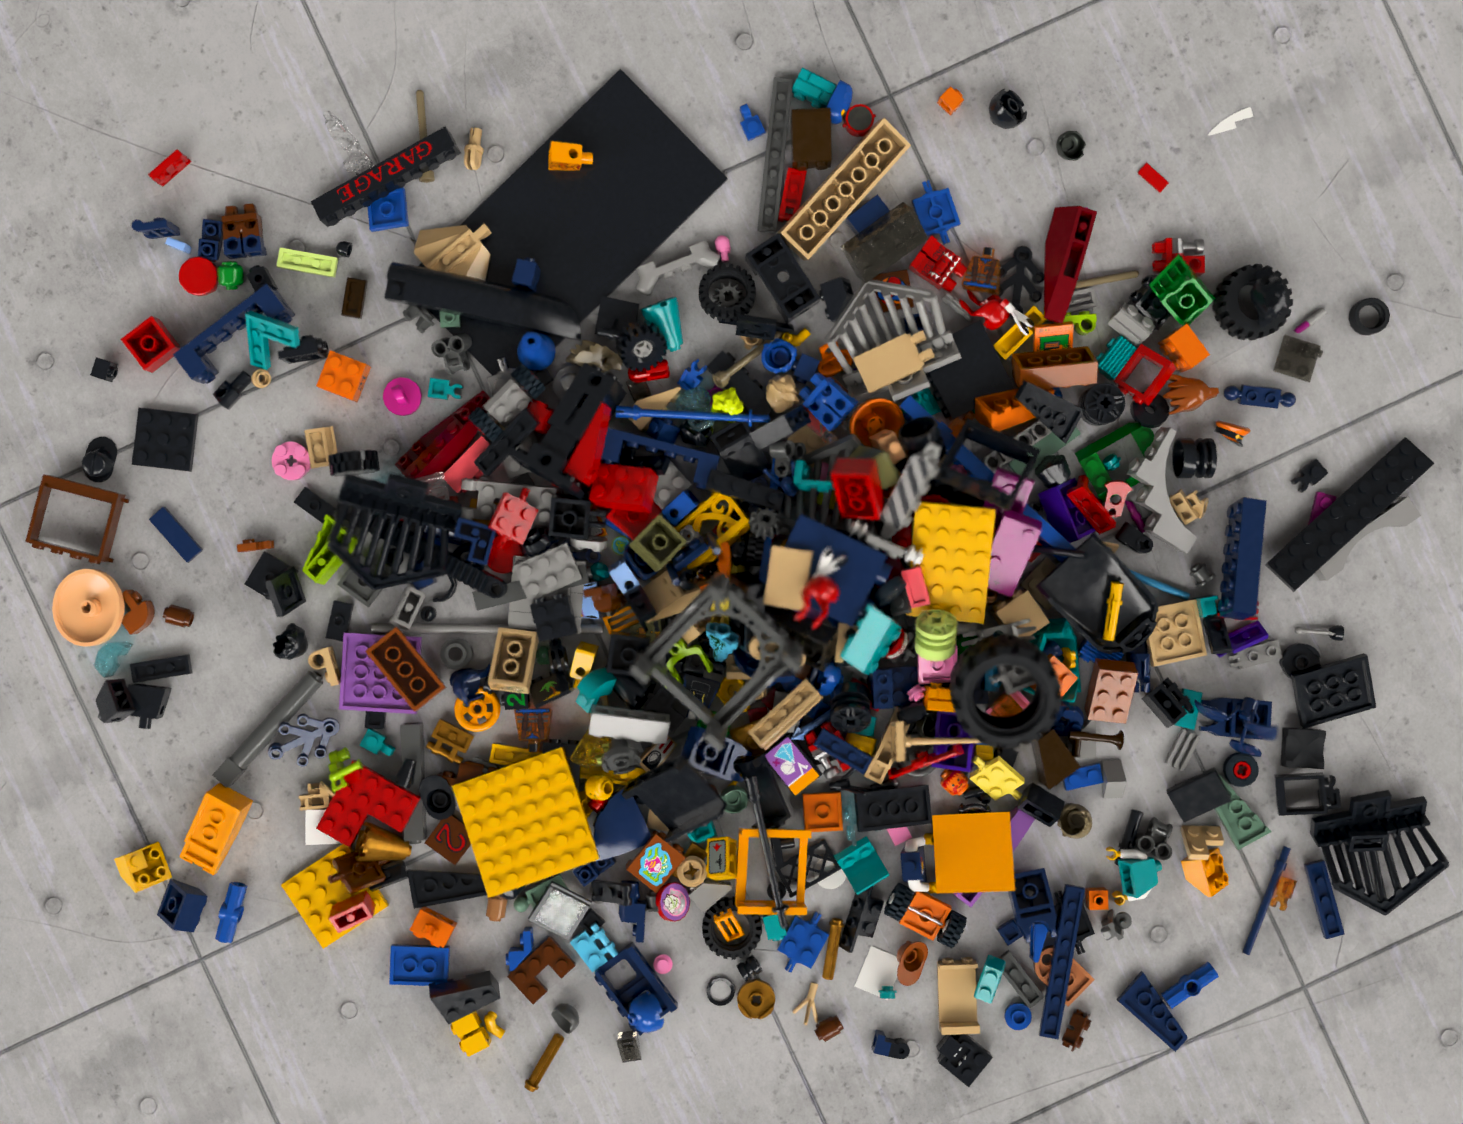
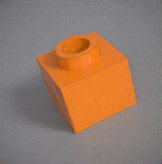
[937,86,964,116]
[1085,887,1109,910]

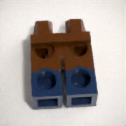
[221,204,267,259]

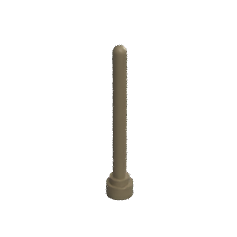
[416,90,435,183]
[1075,270,1139,289]
[712,331,785,388]

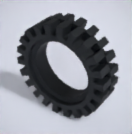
[702,896,762,960]

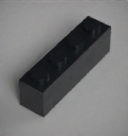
[707,350,773,423]

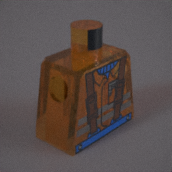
[962,247,1001,295]
[514,708,553,753]

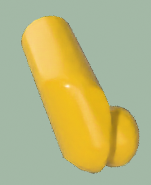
[484,1011,506,1039]

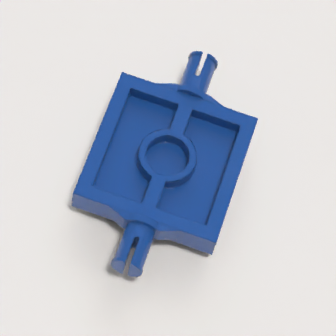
[911,180,961,245]
[777,911,829,973]

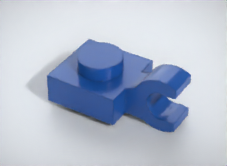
[739,104,766,141]

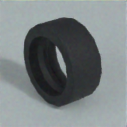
[1349,298,1390,336]

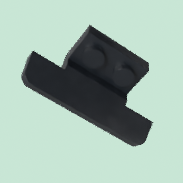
[719,314,794,341]

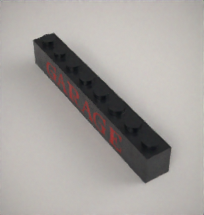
[311,126,461,227]

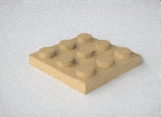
[1146,599,1207,667]

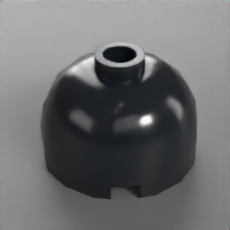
[989,89,1027,129]

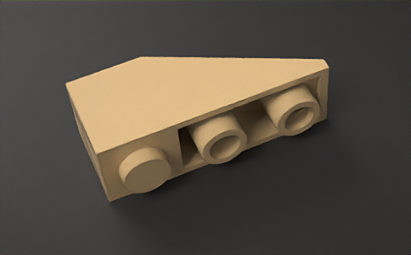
[628,387,681,432]

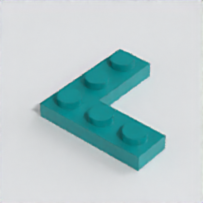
[245,311,300,370]

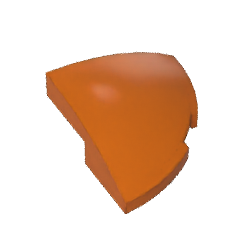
[717,541,732,578]

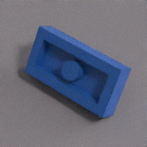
[1063,763,1104,791]

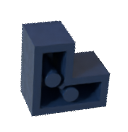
[453,517,496,566]

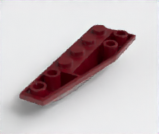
[1044,206,1097,324]
[394,390,491,491]

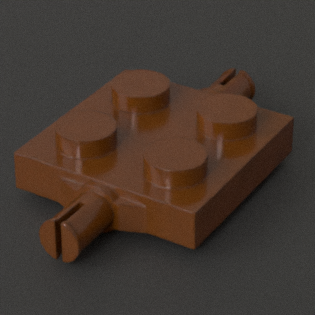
[328,851,390,894]

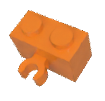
[410,907,457,948]

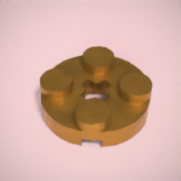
[737,978,775,1019]

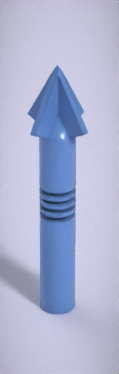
[791,710,831,740]

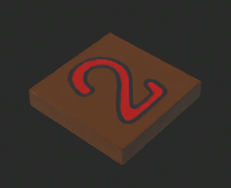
[425,814,471,866]

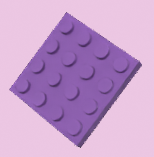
[339,632,422,714]

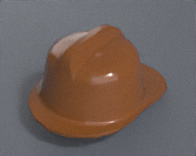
[897,941,928,986]

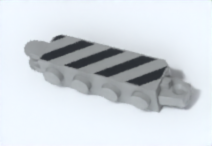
[881,442,942,539]

